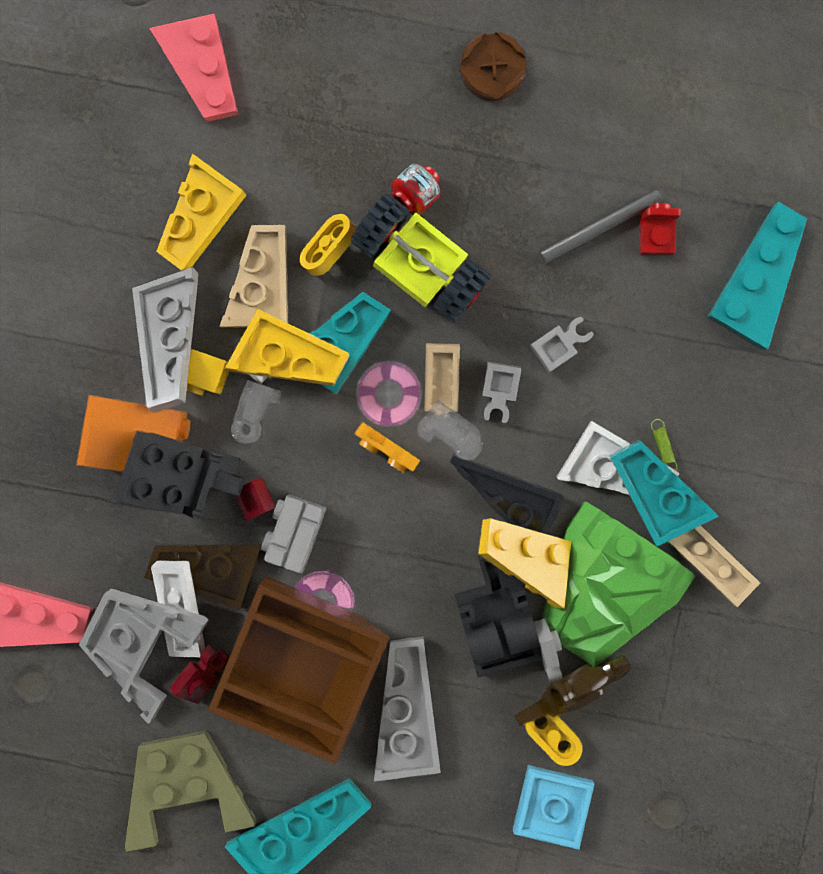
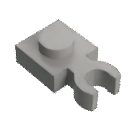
[530,317,594,373]
[483,362,521,423]
[534,619,563,683]

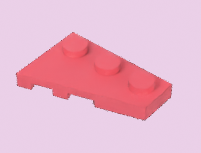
[150,14,239,122]
[0,582,94,647]

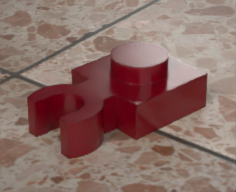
[169,645,229,704]

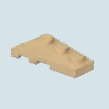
[220,225,288,328]

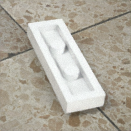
[151,561,205,657]

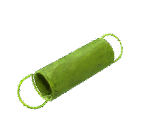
[651,419,677,470]

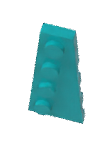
[707,202,807,351]
[225,778,371,874]

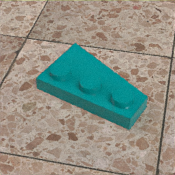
[609,440,719,547]

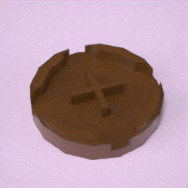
[460,32,526,101]

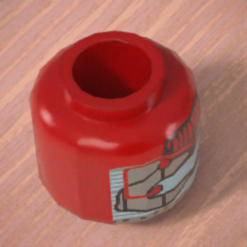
[391,164,440,215]

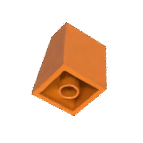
[77,395,191,472]

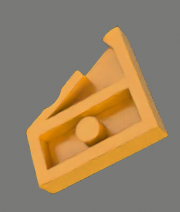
[355,422,420,473]

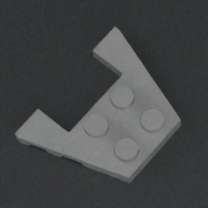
[79,588,209,723]

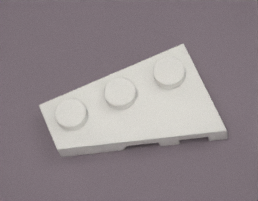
[557,421,679,495]

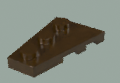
[144,544,262,609]

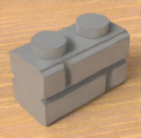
[261,495,327,573]

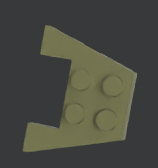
[125,730,257,852]

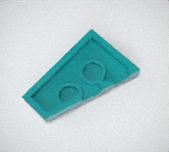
[310,292,392,395]

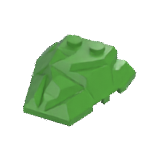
[541,501,696,667]

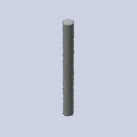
[540,190,662,264]

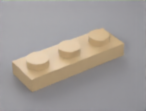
[668,526,760,607]

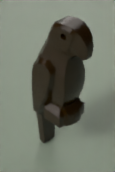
[514,655,631,726]

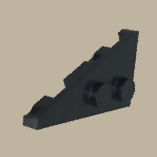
[450,454,564,535]

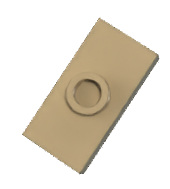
[425,343,460,412]

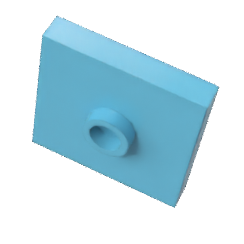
[513,765,595,850]

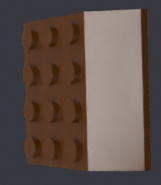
[208,576,389,764]

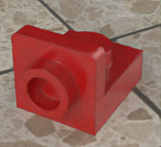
[639,203,681,255]

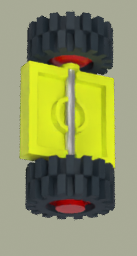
[351,193,492,324]

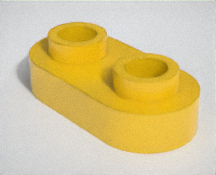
[300,214,356,276]
[525,715,582,766]

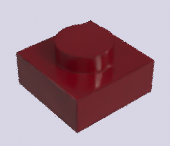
[235,477,275,521]

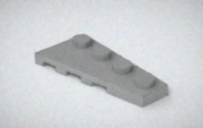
[132,267,199,413]
[374,636,441,782]

